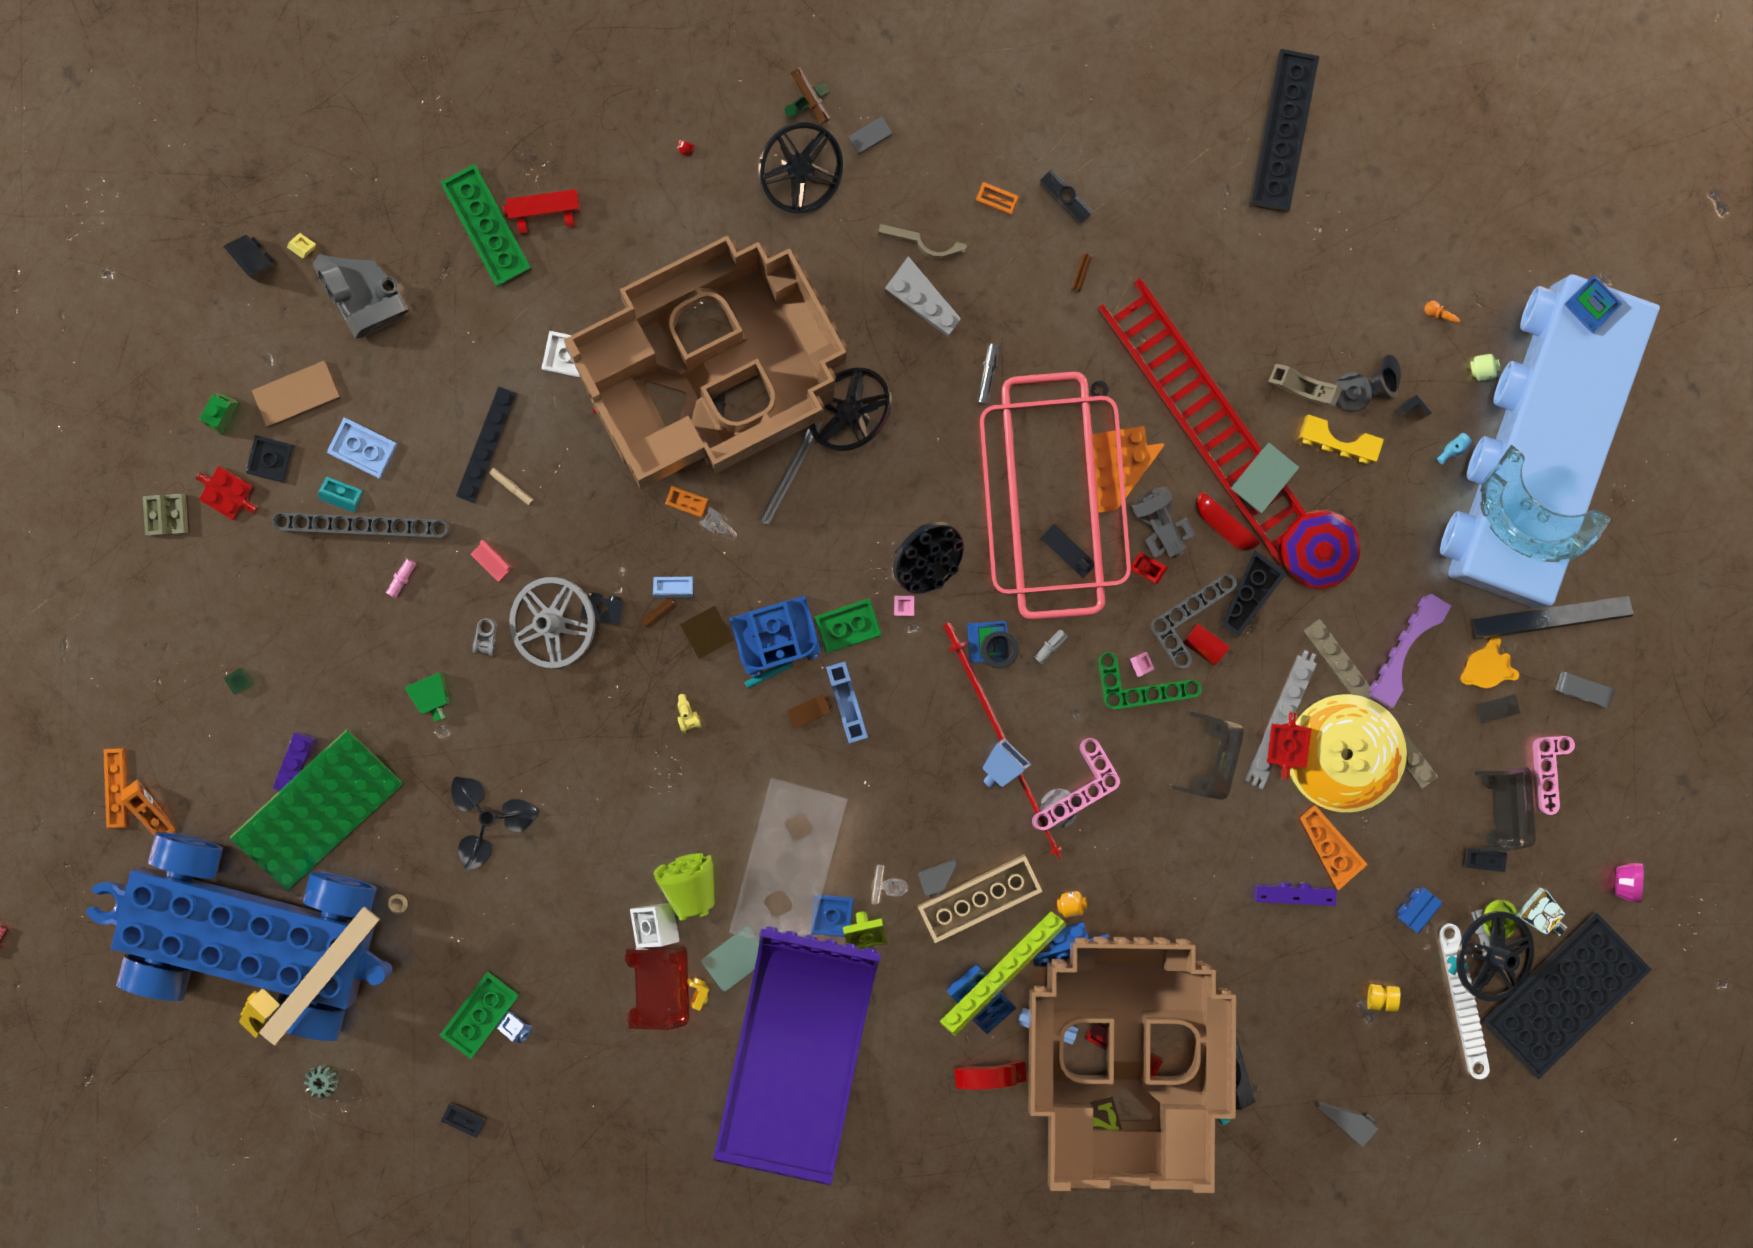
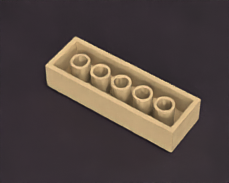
[918,854,1043,943]

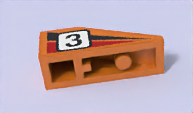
[121,780,176,837]

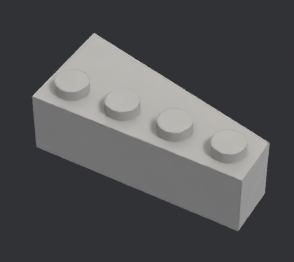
[885,256,961,337]

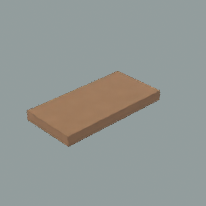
[251,361,340,427]

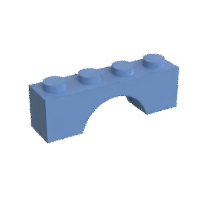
[826,662,868,743]

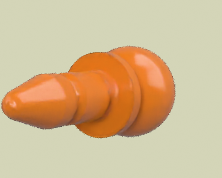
[1425,301,1460,323]

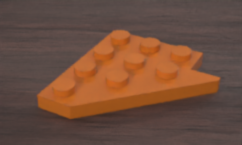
[1092,426,1164,513]

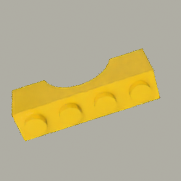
[1298,415,1384,465]
[239,988,280,1038]

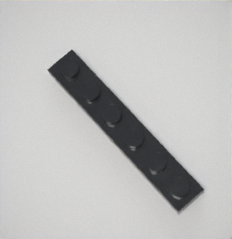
[456,386,518,504]

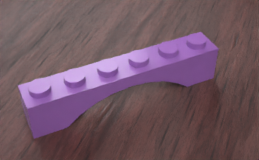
[1368,594,1451,709]

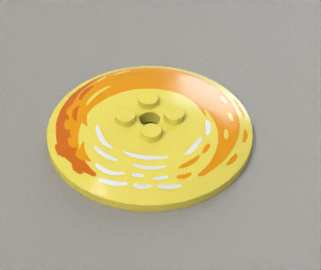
[1290,694,1407,812]

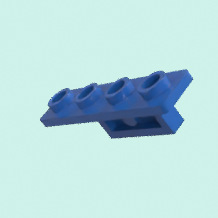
[1033,922,1110,967]

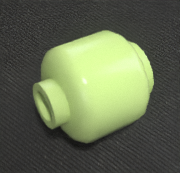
[1471,354,1501,381]

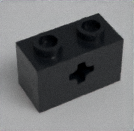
[580,592,625,625]

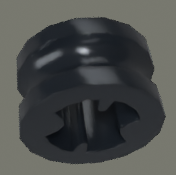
[1090,381,1109,396]

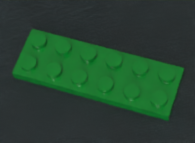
[440,164,532,287]

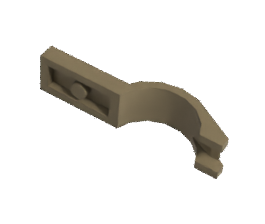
[878,224,967,259]

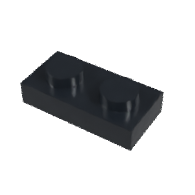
[1464,847,1507,872]
[441,1102,486,1138]

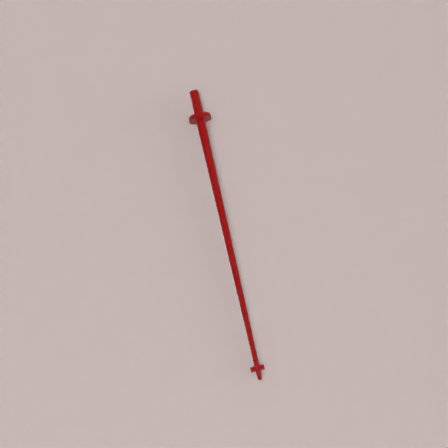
[943,622,1062,859]

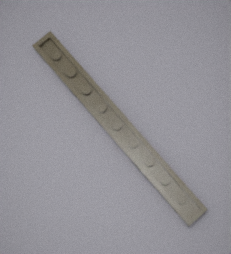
[1303,619,1438,789]

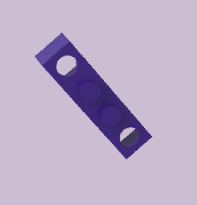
[1254,882,1337,906]

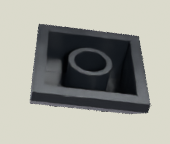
[223,235,276,282]

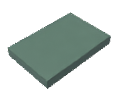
[1230,442,1299,513]
[700,925,759,992]

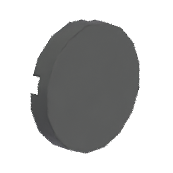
[1334,372,1373,412]

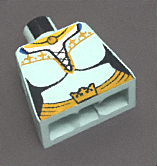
[1516,888,1567,936]

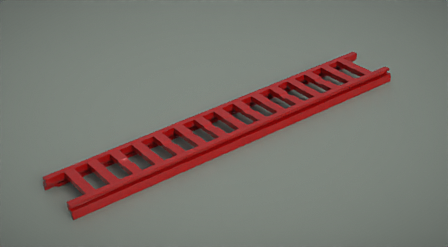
[1098,277,1306,565]

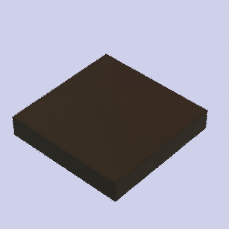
[680,606,733,659]

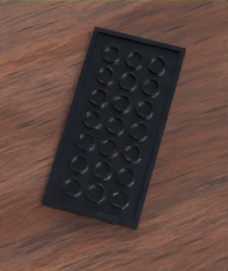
[1482,912,1652,1080]

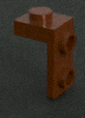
[788,694,833,728]

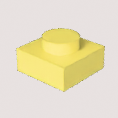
[287,233,316,258]

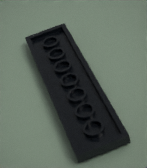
[1250,49,1319,212]

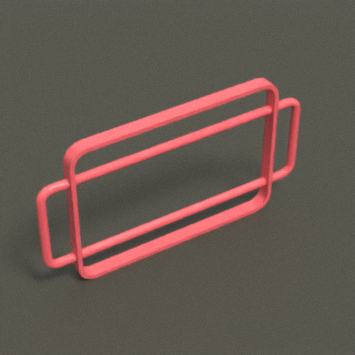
[980,372,1131,620]

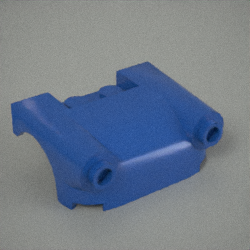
[729,595,822,677]

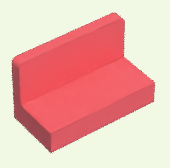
[471,540,513,582]

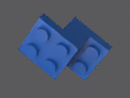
[947,965,1017,1034]

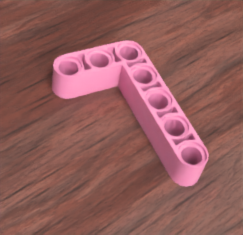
[1032,738,1120,830]

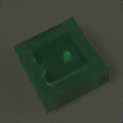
[224,667,252,695]

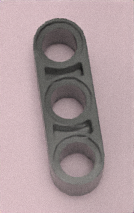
[1555,671,1615,709]

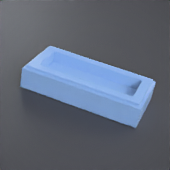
[653,577,693,598]

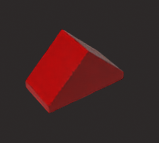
[1131,552,1168,585]

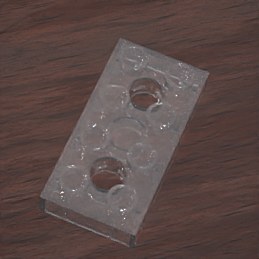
[729,778,848,941]

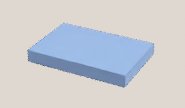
[326,418,398,479]

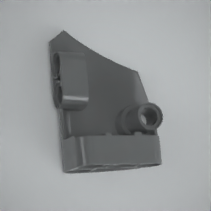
[313,254,409,339]

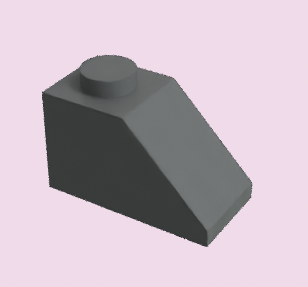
[917,859,956,898]

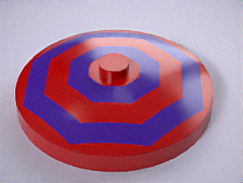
[1281,510,1361,589]

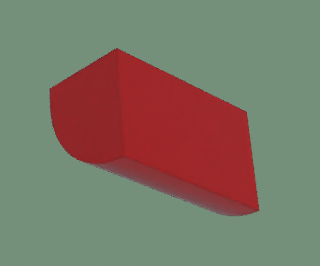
[1183,624,1230,666]

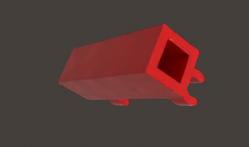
[503,189,581,234]

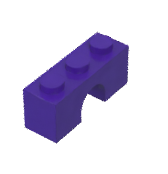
[273,732,318,791]

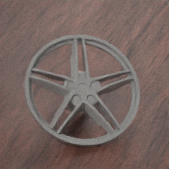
[509,577,595,668]

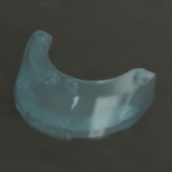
[1480,445,1611,562]

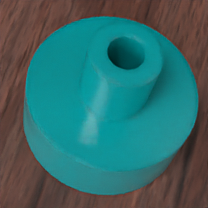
[1447,955,1468,975]

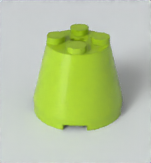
[654,853,715,920]

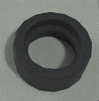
[981,631,1019,668]

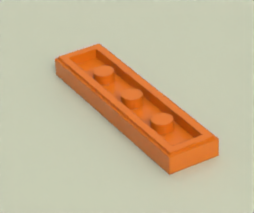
[103,748,128,828]

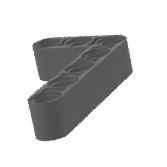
[1151,574,1237,668]

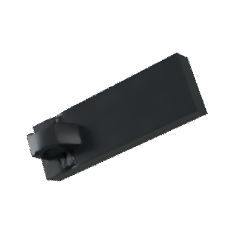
[1041,524,1095,579]

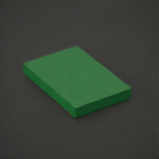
[814,598,882,654]

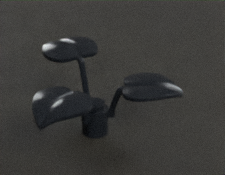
[451,777,538,870]

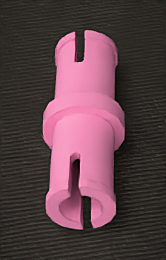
[386,558,417,598]

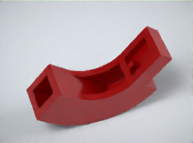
[954,1061,1026,1090]

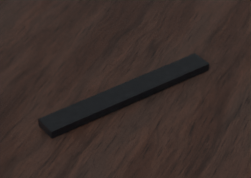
[1472,596,1634,640]

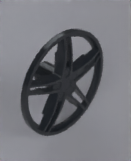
[758,122,843,214]
[808,368,892,452]
[1456,911,1534,1002]

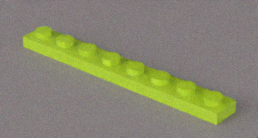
[940,912,1066,1036]

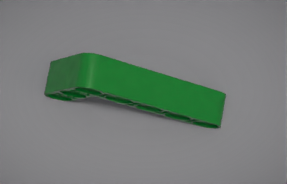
[1098,652,1202,709]

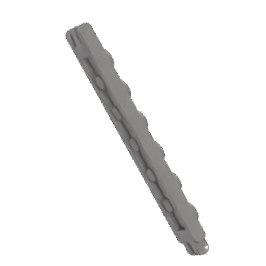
[1244,650,1317,789]

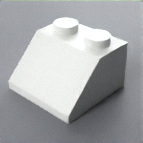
[630,903,679,948]

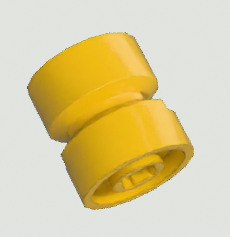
[1367,984,1400,1013]

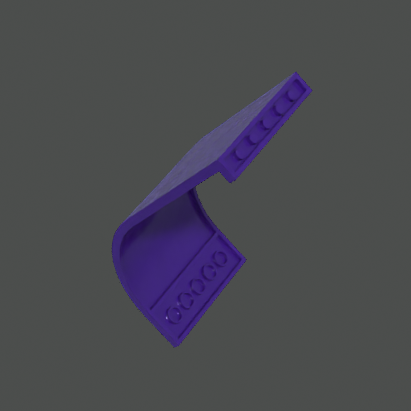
[713,927,881,1186]

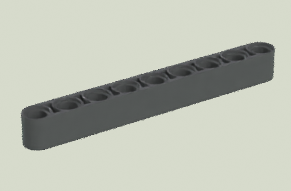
[272,513,451,538]

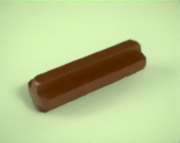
[1071,253,1092,292]
[641,598,677,628]

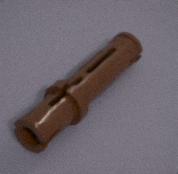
[790,67,831,125]

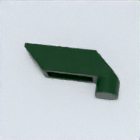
[785,82,830,118]

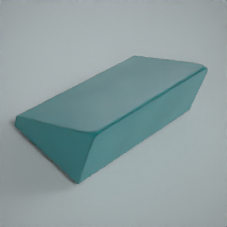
[318,476,363,512]

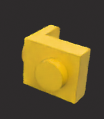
[687,978,709,1011]

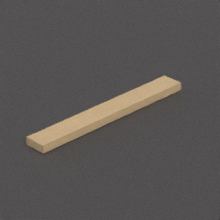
[259,907,380,1046]

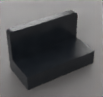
[1394,395,1432,419]

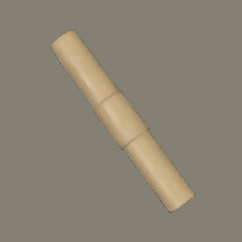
[489,468,533,506]

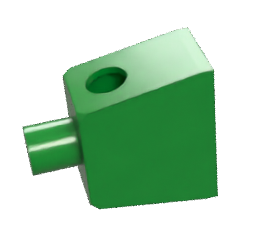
[199,393,240,435]
[404,673,450,722]

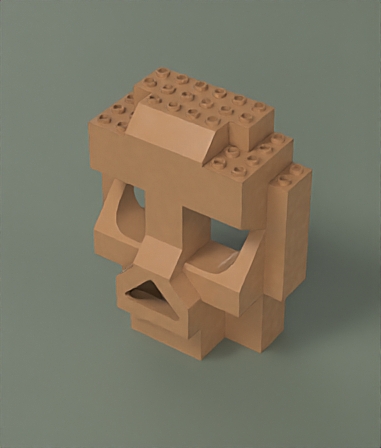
[564,235,848,489]
[1028,937,1236,1193]

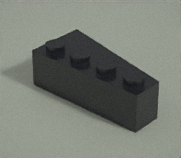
[1222,550,1287,639]

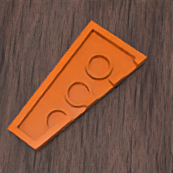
[1300,805,1368,891]

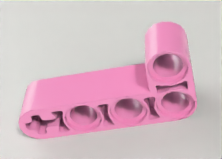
[1533,736,1575,815]

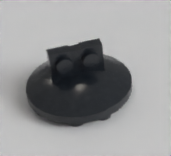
[893,522,964,594]

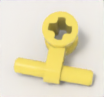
[677,694,702,734]

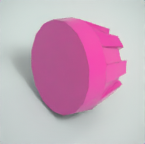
[1615,863,1644,903]

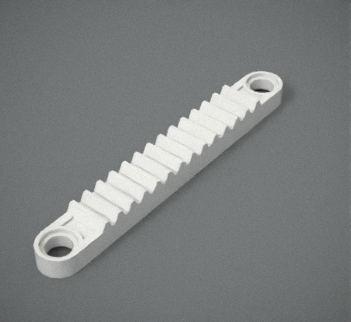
[1439,923,1490,1079]

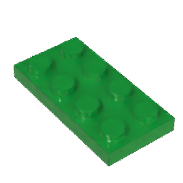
[439,971,519,1059]

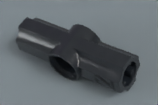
[1040,169,1093,223]

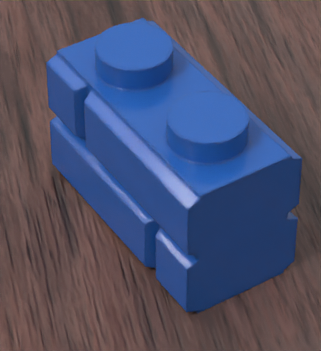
[1397,887,1443,934]

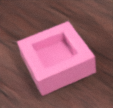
[894,596,914,616]
[1130,651,1155,677]

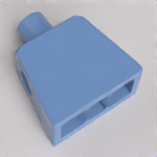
[983,738,1032,788]

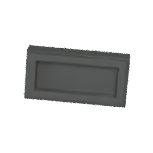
[848,117,892,155]

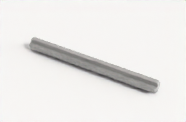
[759,421,823,525]

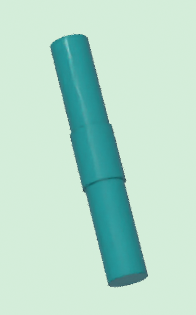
[745,661,794,689]

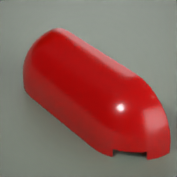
[1196,492,1260,551]

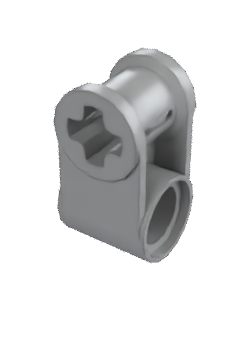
[472,618,497,657]

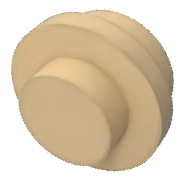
[388,894,408,914]

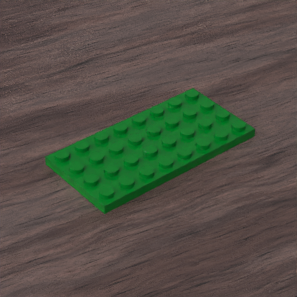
[230,729,403,891]

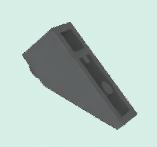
[1315,1101,1378,1147]

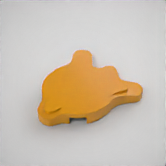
[1460,637,1519,688]

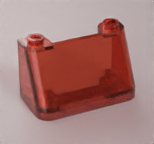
[625,947,689,1030]

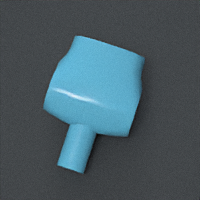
[1437,433,1472,464]

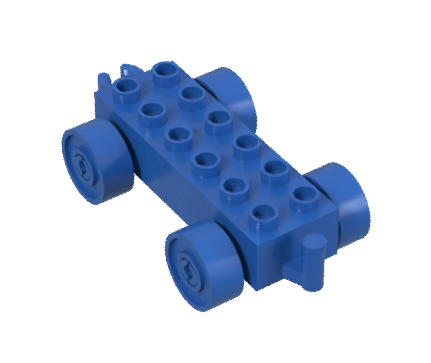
[86,832,392,1041]

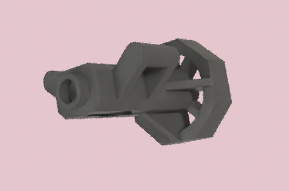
[1130,486,1196,558]

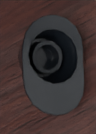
[1371,354,1401,398]

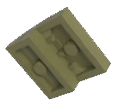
[143,494,188,536]

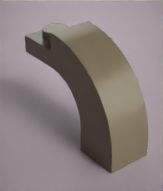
[1268,364,1342,406]

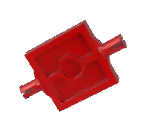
[196,466,257,520]
[1267,712,1312,780]

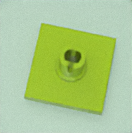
[843,912,888,949]

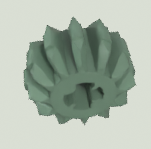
[303,1065,338,1100]

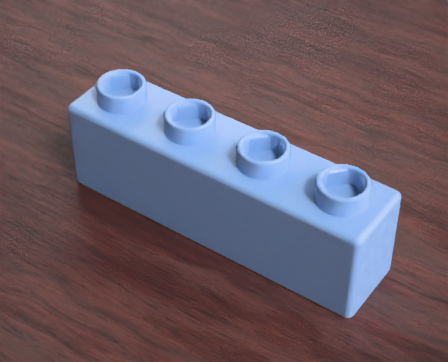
[1440,274,1660,608]

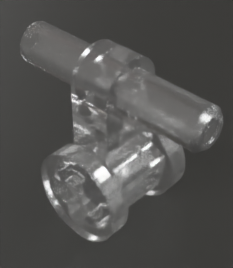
[699,507,737,539]
[871,864,907,904]

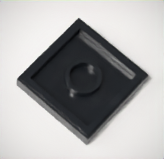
[245,435,295,483]

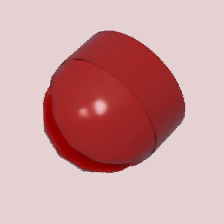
[678,140,694,155]

